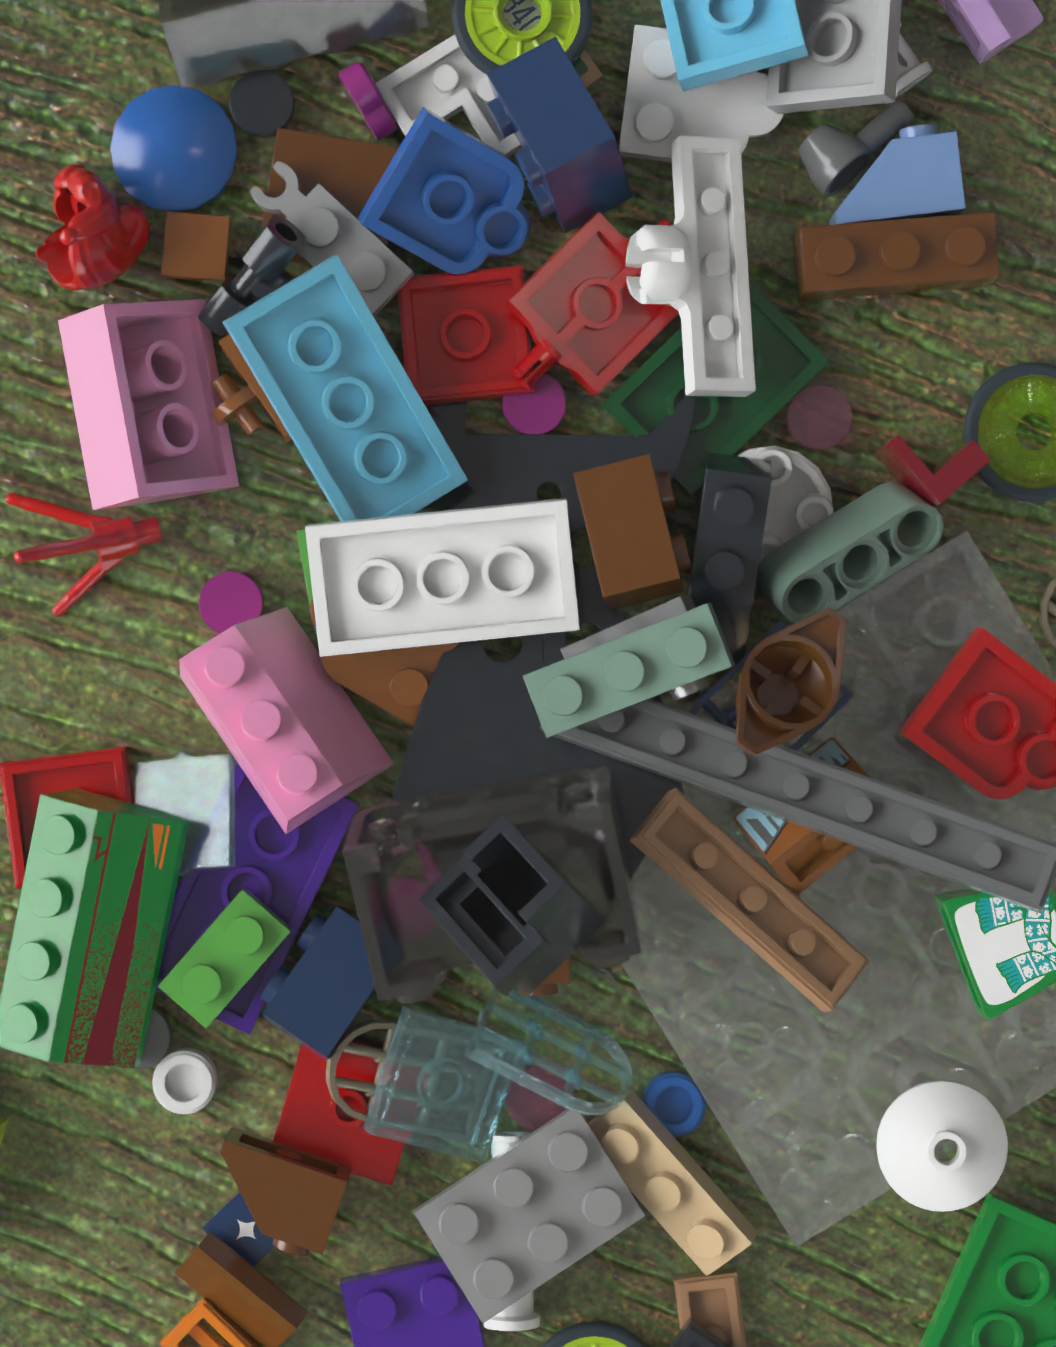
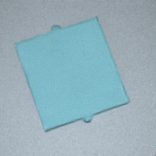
[135,752,235,877]

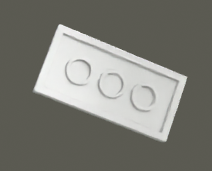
[305,498,580,657]

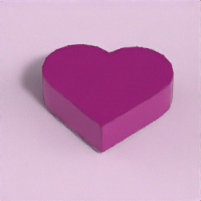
[338,61,398,141]

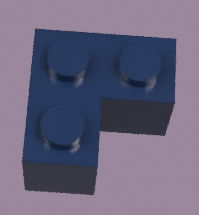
[486,36,632,233]

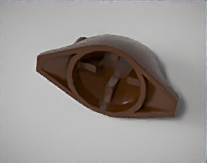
[736,607,847,756]

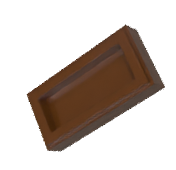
[174,1232,308,1347]

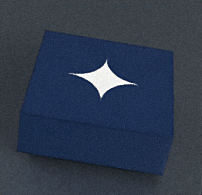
[202,1191,275,1267]

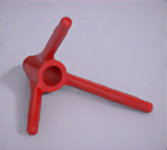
[6,493,162,617]

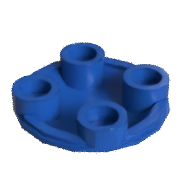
[110,85,238,212]

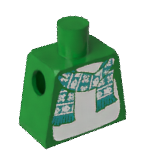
[934,887,1056,1020]

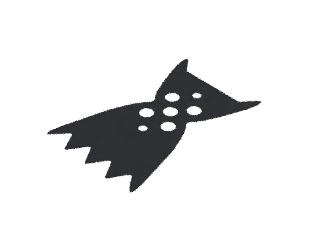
[372,396,695,902]

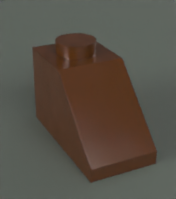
[220,1127,352,1256]

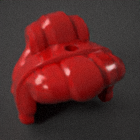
[35,164,150,291]

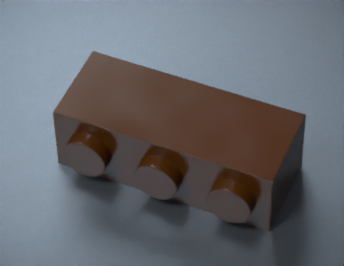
[793,212,999,301]

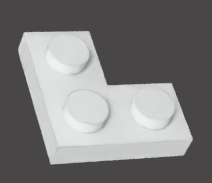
[376,35,522,157]

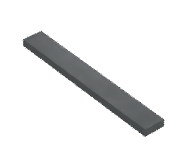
[540,699,1056,914]

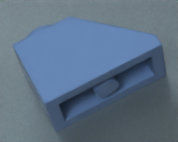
[829,124,966,225]

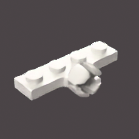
[626,136,756,397]

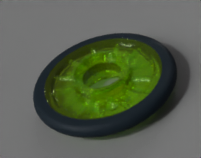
[964,362,1056,502]

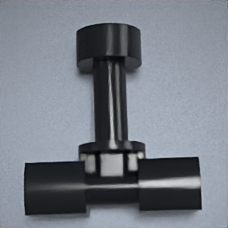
[198,214,306,338]

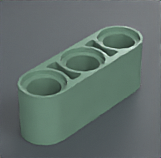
[756,481,944,624]

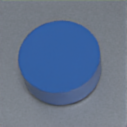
[642,1070,706,1137]

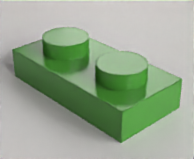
[158,887,293,1028]

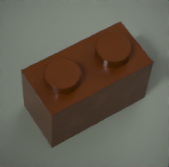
[573,454,692,610]

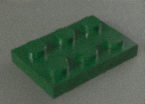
[602,279,829,497]

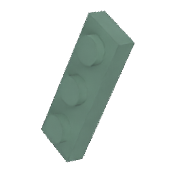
[523,603,735,738]

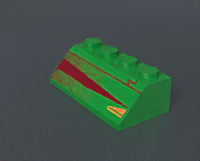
[0,788,190,1069]

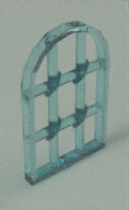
[464,986,633,1115]

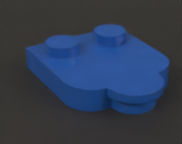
[358,107,531,274]

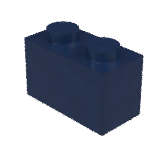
[260,907,400,1061]

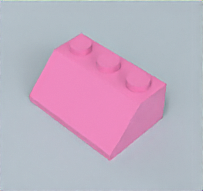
[58,299,239,510]
[179,607,393,834]

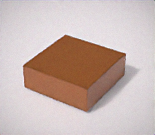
[161,211,232,283]

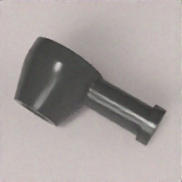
[798,98,915,197]

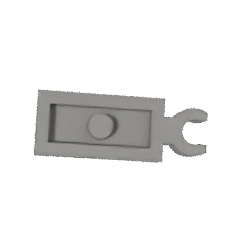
[250,161,414,317]

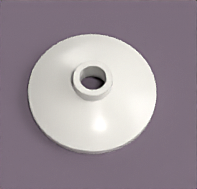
[876,1080,1008,1212]

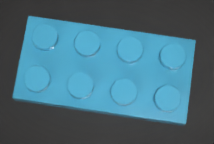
[222,255,468,521]

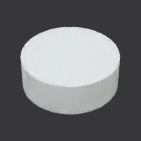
[152,1048,218,1114]

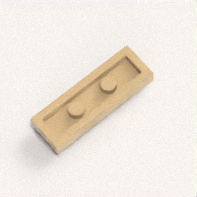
[588,1090,758,1276]

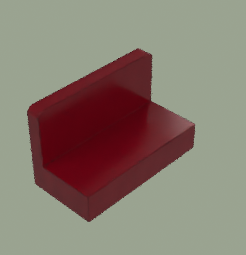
[874,436,991,506]

